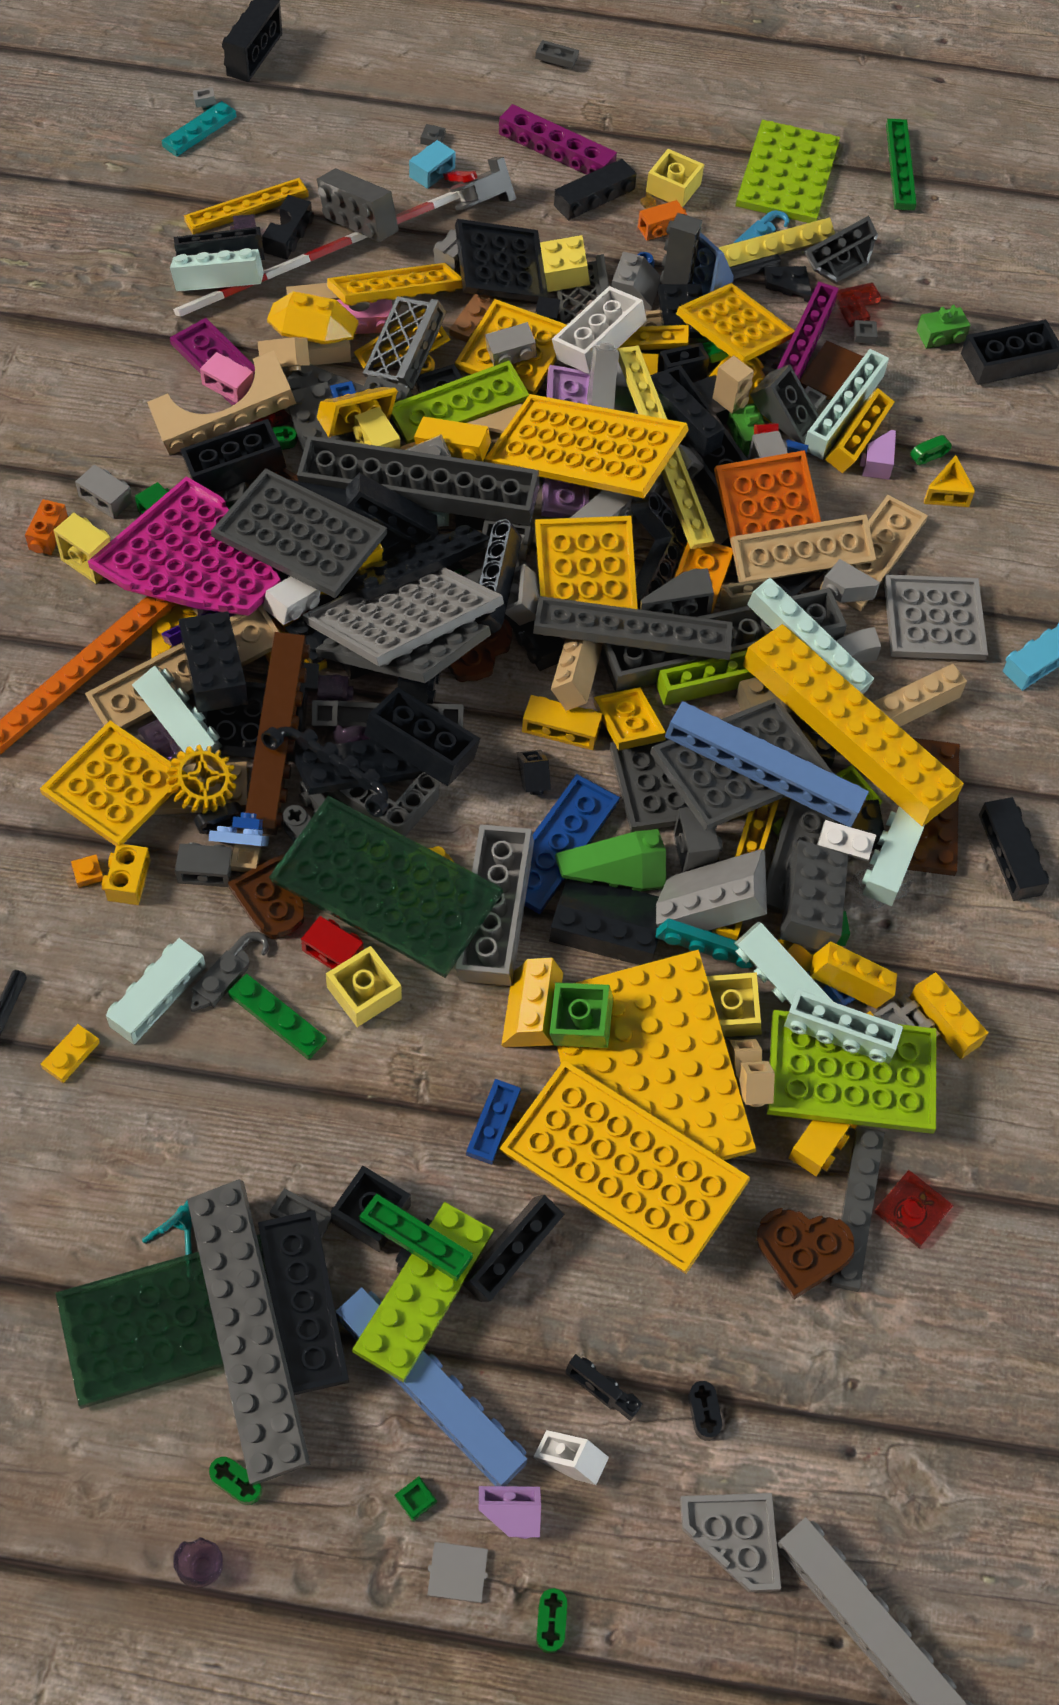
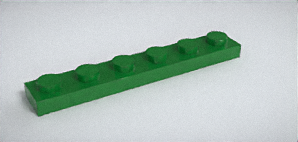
[886,118,917,210]

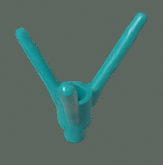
[142,1200,193,1279]

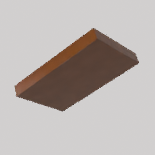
[800,340,864,401]

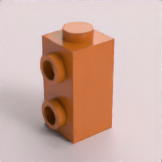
[638,200,687,241]
[25,499,68,555]

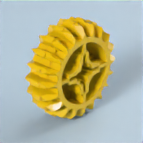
[166,744,237,814]

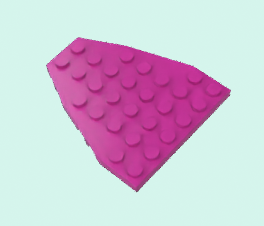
[88,476,281,616]

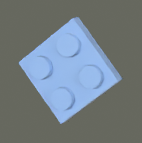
[209,826,269,847]

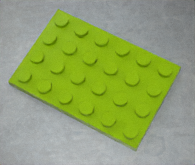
[735,120,840,223]
[767,1010,936,1134]

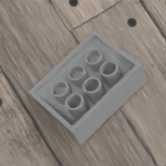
[656,849,767,931]

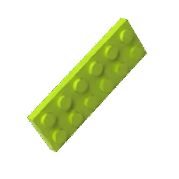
[391,360,529,444]
[352,1202,494,1383]

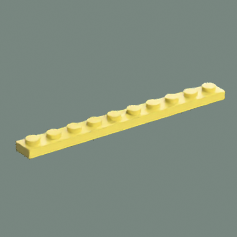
[617,346,715,549]

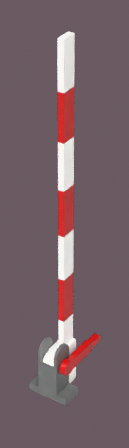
[173,157,516,317]

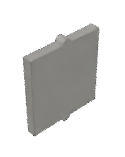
[427,1542,488,1603]

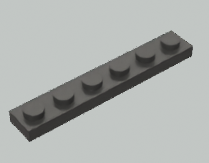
[830,1126,885,1292]

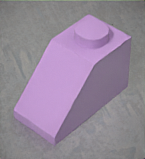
[859,430,896,480]
[479,1486,541,1539]

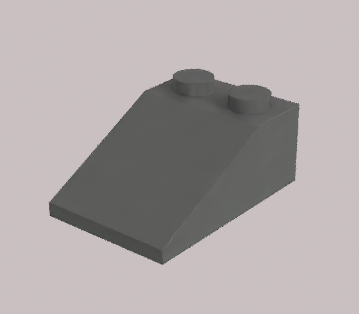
[750,364,819,444]
[640,568,714,617]

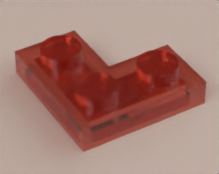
[835,282,881,327]

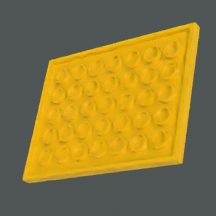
[557,949,756,1160]

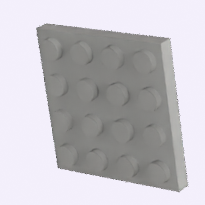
[884,574,988,660]

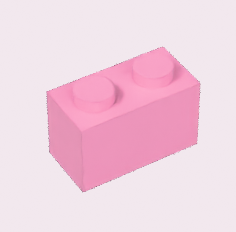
[200,352,254,403]

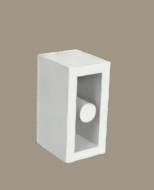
[263,576,321,625]
[817,820,876,861]

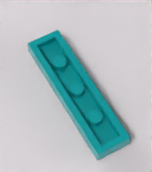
[162,101,236,157]
[655,918,754,968]

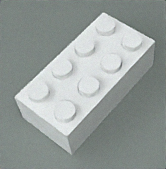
[552,286,647,375]

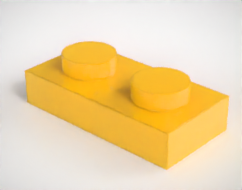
[41,1024,100,1083]

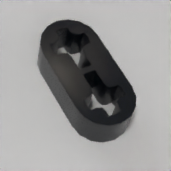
[194,802,243,834]
[688,1381,722,1441]

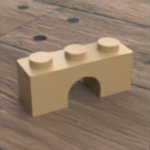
[729,1039,775,1107]

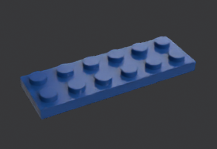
[525,774,620,914]

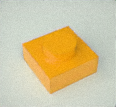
[71,854,103,888]

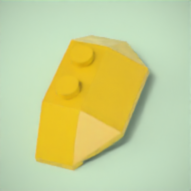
[267,291,359,344]

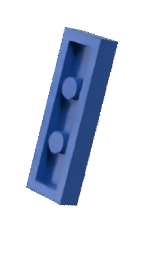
[466,1079,521,1165]

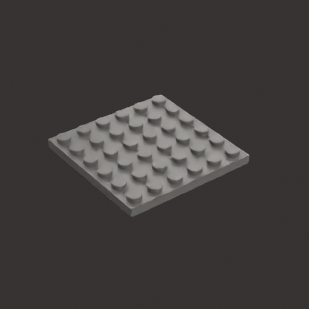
[302,568,504,666]

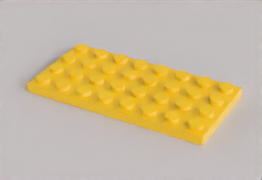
[485,394,689,498]
[500,1060,750,1274]

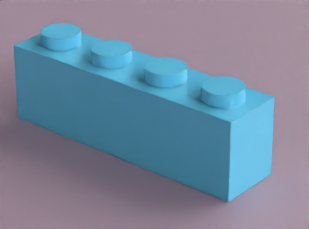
[1003,624,1059,691]

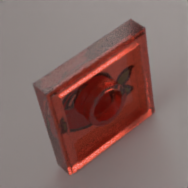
[874,1170,954,1248]

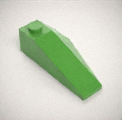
[555,829,666,891]

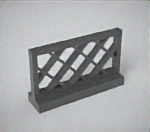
[557,254,609,324]
[363,296,447,390]

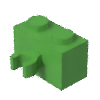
[917,305,971,349]
[727,403,764,456]

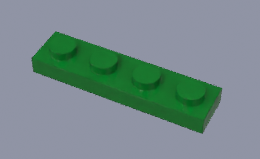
[228,973,327,1060]
[359,1193,473,1281]

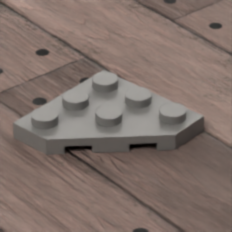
[680,1493,781,1592]

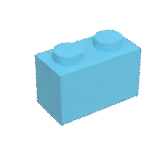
[409,140,456,189]

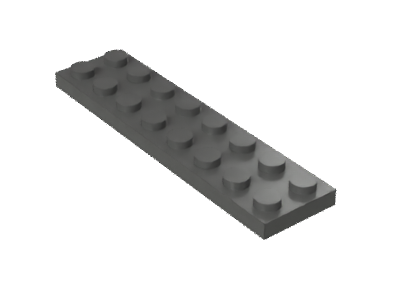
[533,596,732,660]

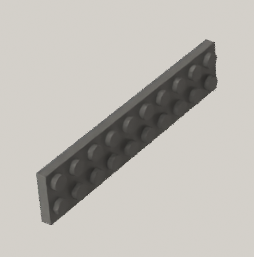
[187,1179,311,1485]

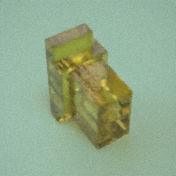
[640,192,656,208]

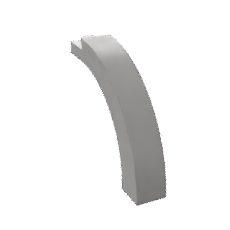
[800,627,881,734]

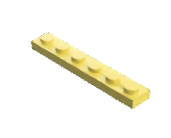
[719,217,835,267]

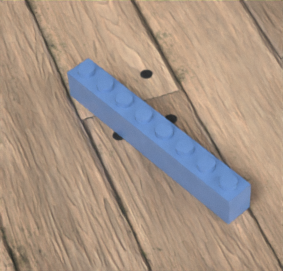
[665,701,869,827]
[335,1287,527,1486]

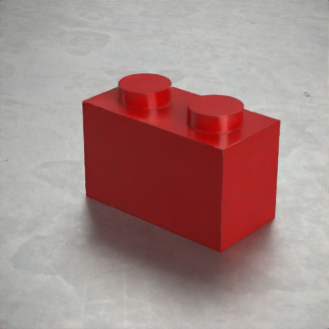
[301,916,364,969]

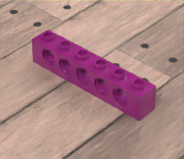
[499,104,617,175]
[777,281,839,381]

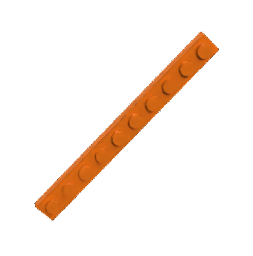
[0,596,177,755]

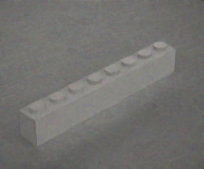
[777,1517,973,1705]

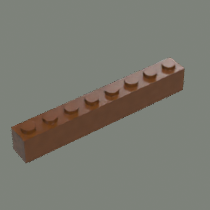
[245,632,310,835]

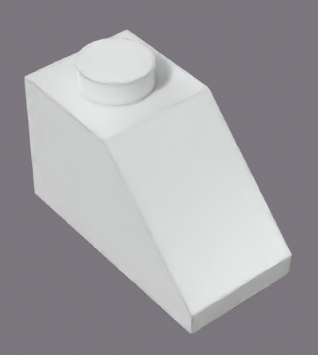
[534,1430,609,1485]

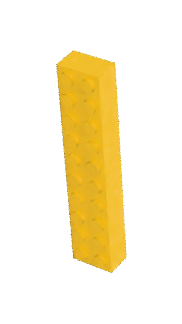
[743,624,964,826]

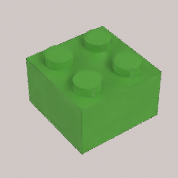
[549,982,614,1048]

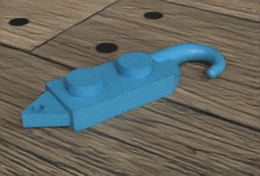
[734,210,790,243]

